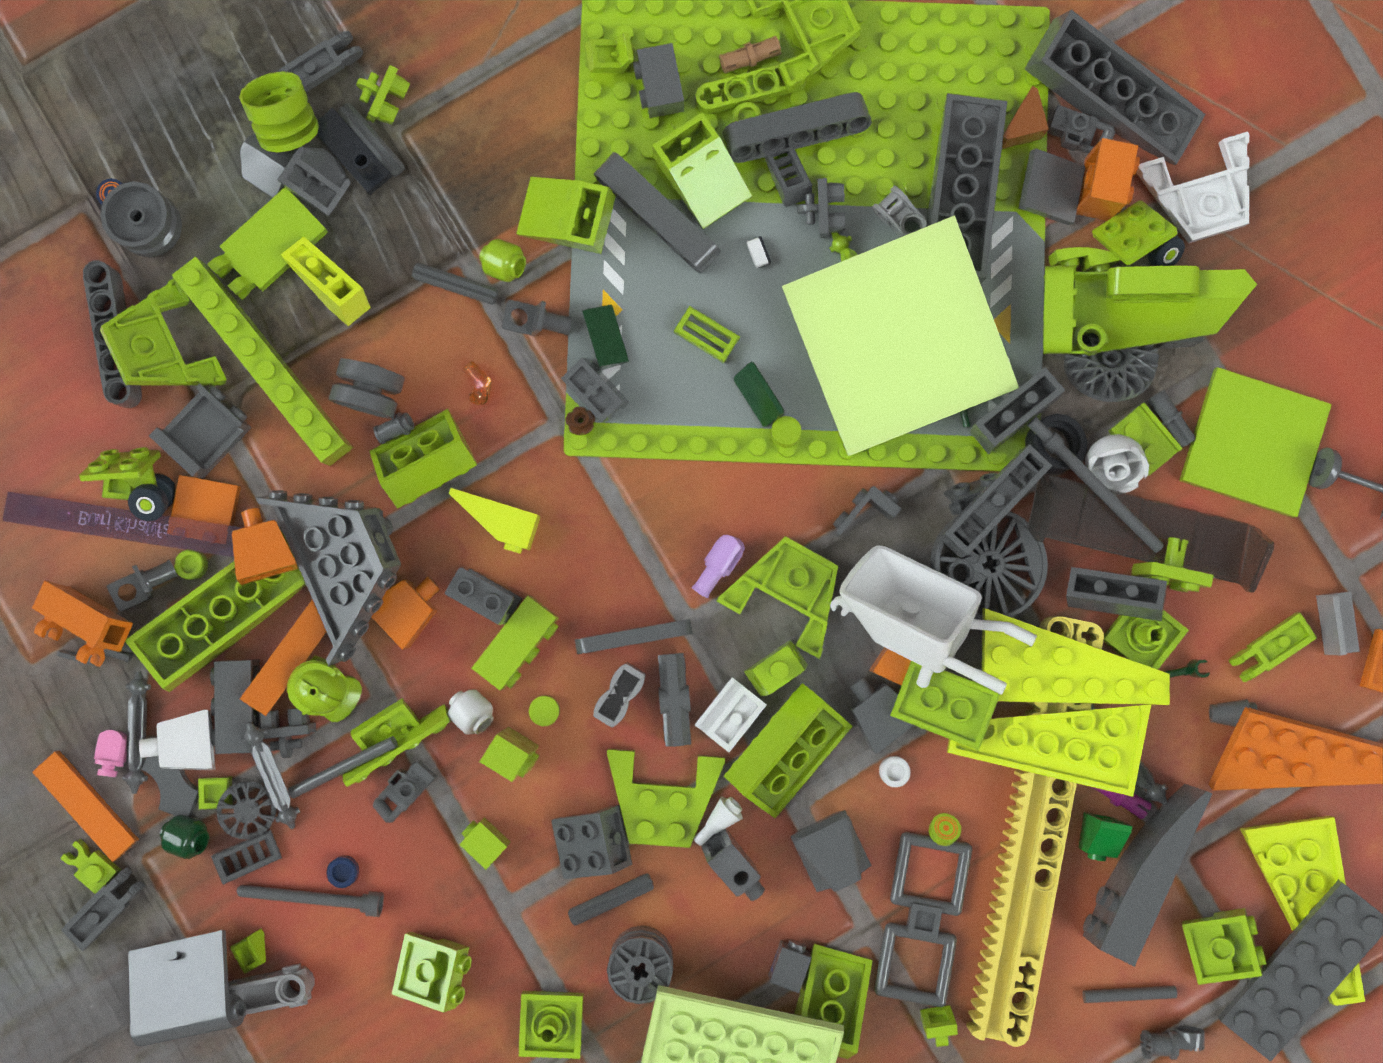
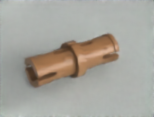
[719,36,781,74]

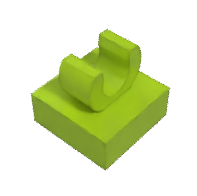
[920,1005,958,1047]

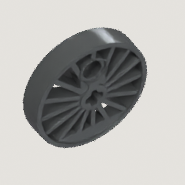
[930,511,1048,620]

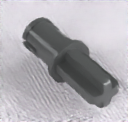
[1148,389,1195,447]

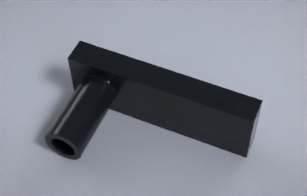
[316,108,392,195]

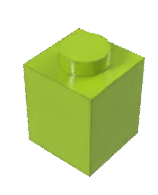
[459,817,511,870]

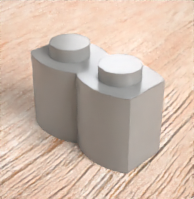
[593,662,645,728]

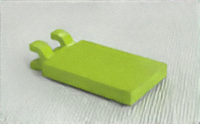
[207,187,328,300]

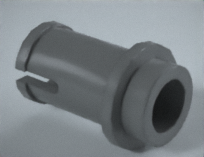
[373,412,414,444]

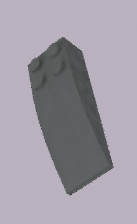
[1025,10,1206,165]
[927,93,1007,284]
[1083,784,1212,967]

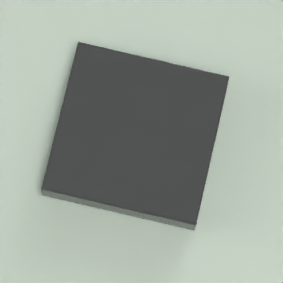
[1019,148,1085,225]

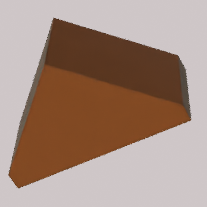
[1002,86,1049,149]

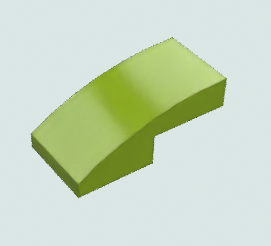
[1048,247,1120,272]

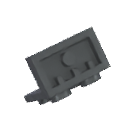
[552,805,633,879]

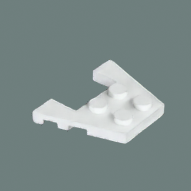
[1137,132,1249,243]

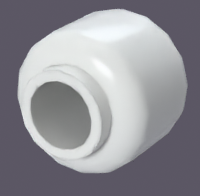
[448,689,494,735]

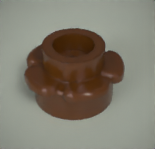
[566,407,595,435]

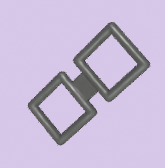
[874,832,972,1007]

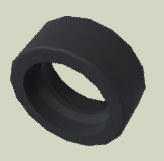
[1025,413,1087,474]

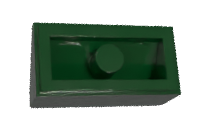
[582,305,629,370]
[733,361,785,427]

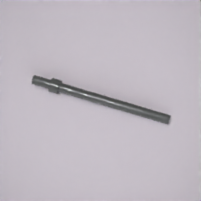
[1027,417,1164,553]

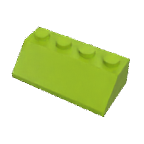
[724,683,853,818]

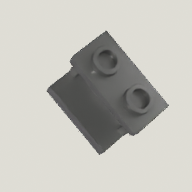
[149,383,252,479]
[444,568,523,625]

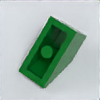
[1078,812,1132,861]

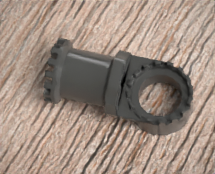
[1140,1026,1205,1060]

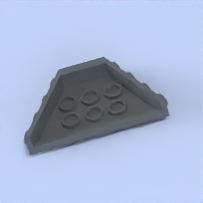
[255,490,401,666]

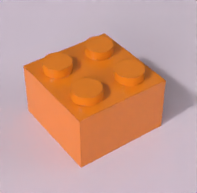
[1076,138,1140,221]

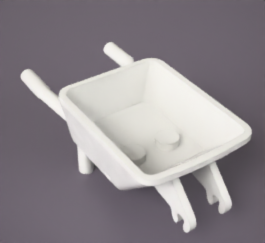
[830,545,1037,695]

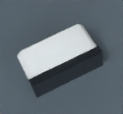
[746,236,771,268]

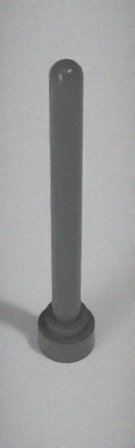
[236,885,384,917]

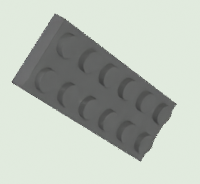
[1218,879,1383,1062]

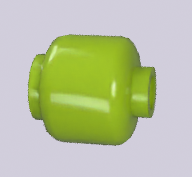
[479,239,526,282]

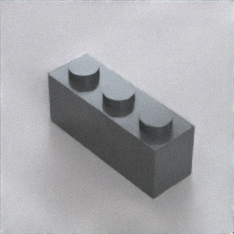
[970,367,1065,454]
[1066,567,1167,621]
[210,659,260,754]

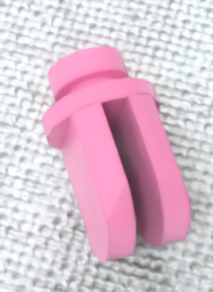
[94,730,127,777]

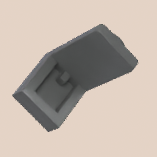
[832,486,901,537]

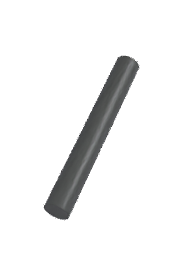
[1082,986,1177,1003]

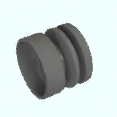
[607,926,673,1004]

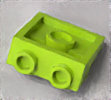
[1182,908,1267,985]
[392,932,472,1013]

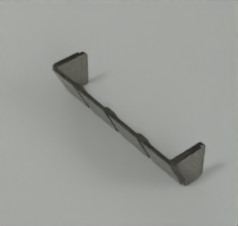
[1028,473,1274,593]

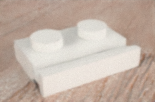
[695,677,767,752]

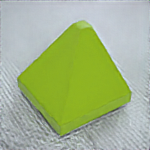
[230,928,266,973]

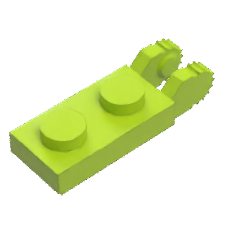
[1228,612,1317,682]

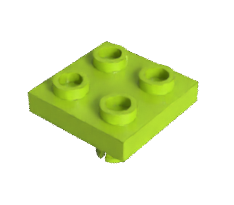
[1131,537,1214,593]
[1103,610,1189,670]
[518,991,584,1059]

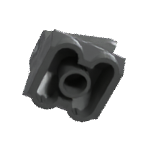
[791,810,872,892]

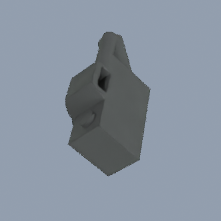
[1047,105,1116,153]
[373,760,437,823]

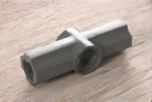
[658,653,691,747]

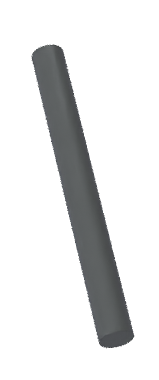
[288,736,398,799]

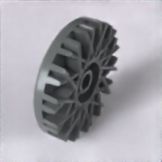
[1064,333,1159,402]

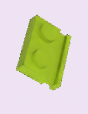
[1108,403,1183,476]

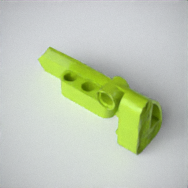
[1043,265,1257,356]

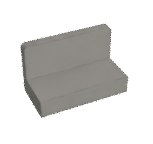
[1316,592,1360,656]

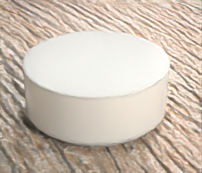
[879,756,911,787]

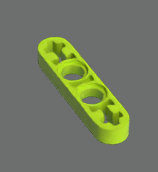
[695,64,807,114]

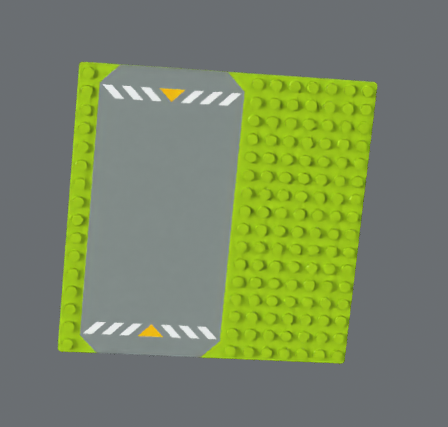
[564,0,1050,472]

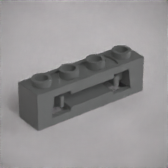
[938,444,1052,558]

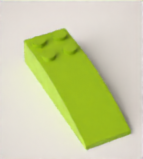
[125,531,306,692]

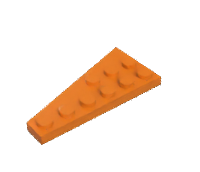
[1208,707,1383,791]

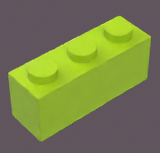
[471,595,559,691]
[479,727,540,782]

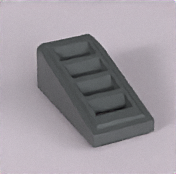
[764,149,812,207]
[211,830,282,885]

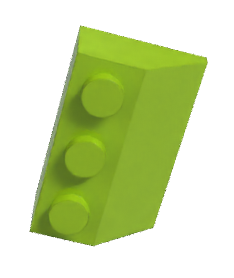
[369,409,477,509]

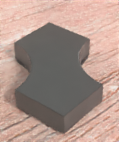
[142,756,199,817]

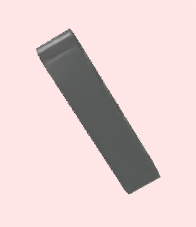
[722,92,872,163]
[593,152,721,274]
[83,260,142,408]

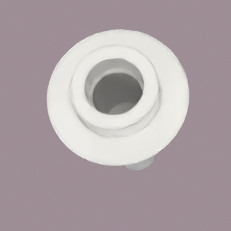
[694,797,743,847]

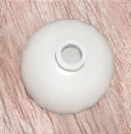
[1085,434,1149,495]

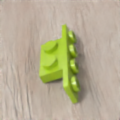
[342,698,450,787]

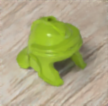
[287,655,362,722]

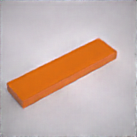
[240,599,327,716]
[32,750,139,862]

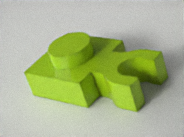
[60,839,121,894]

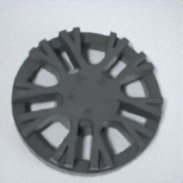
[217,781,276,839]

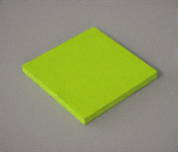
[1179,367,1332,518]

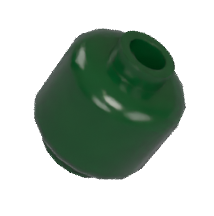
[160,815,209,859]

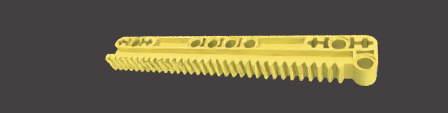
[966,616,1104,1047]

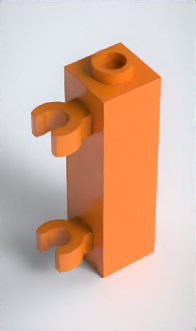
[32,580,133,667]

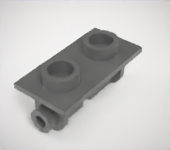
[943,473,997,515]

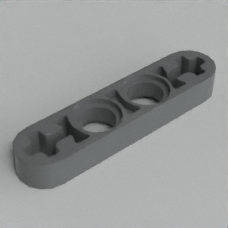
[574,619,693,654]

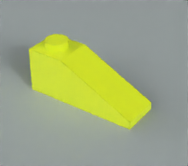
[281,236,371,326]
[449,488,540,554]

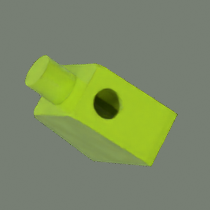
[744,640,808,697]

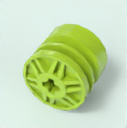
[239,71,319,153]

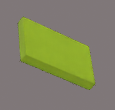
[890,661,1000,751]

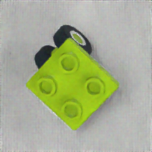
[1092,200,1185,266]
[79,447,176,521]

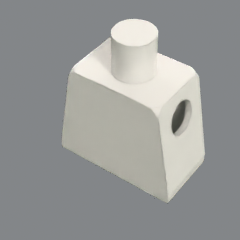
[139,710,216,770]

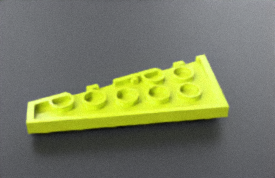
[982,608,1170,705]
[947,705,1151,797]
[1240,816,1365,1006]

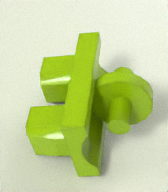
[356,65,410,125]

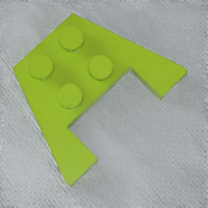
[745,0,861,92]
[100,278,227,386]
[716,536,838,659]
[607,749,725,848]

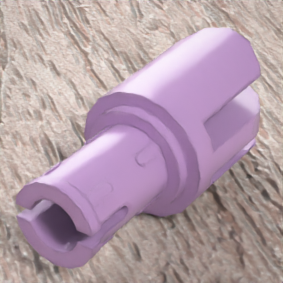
[692,535,745,598]

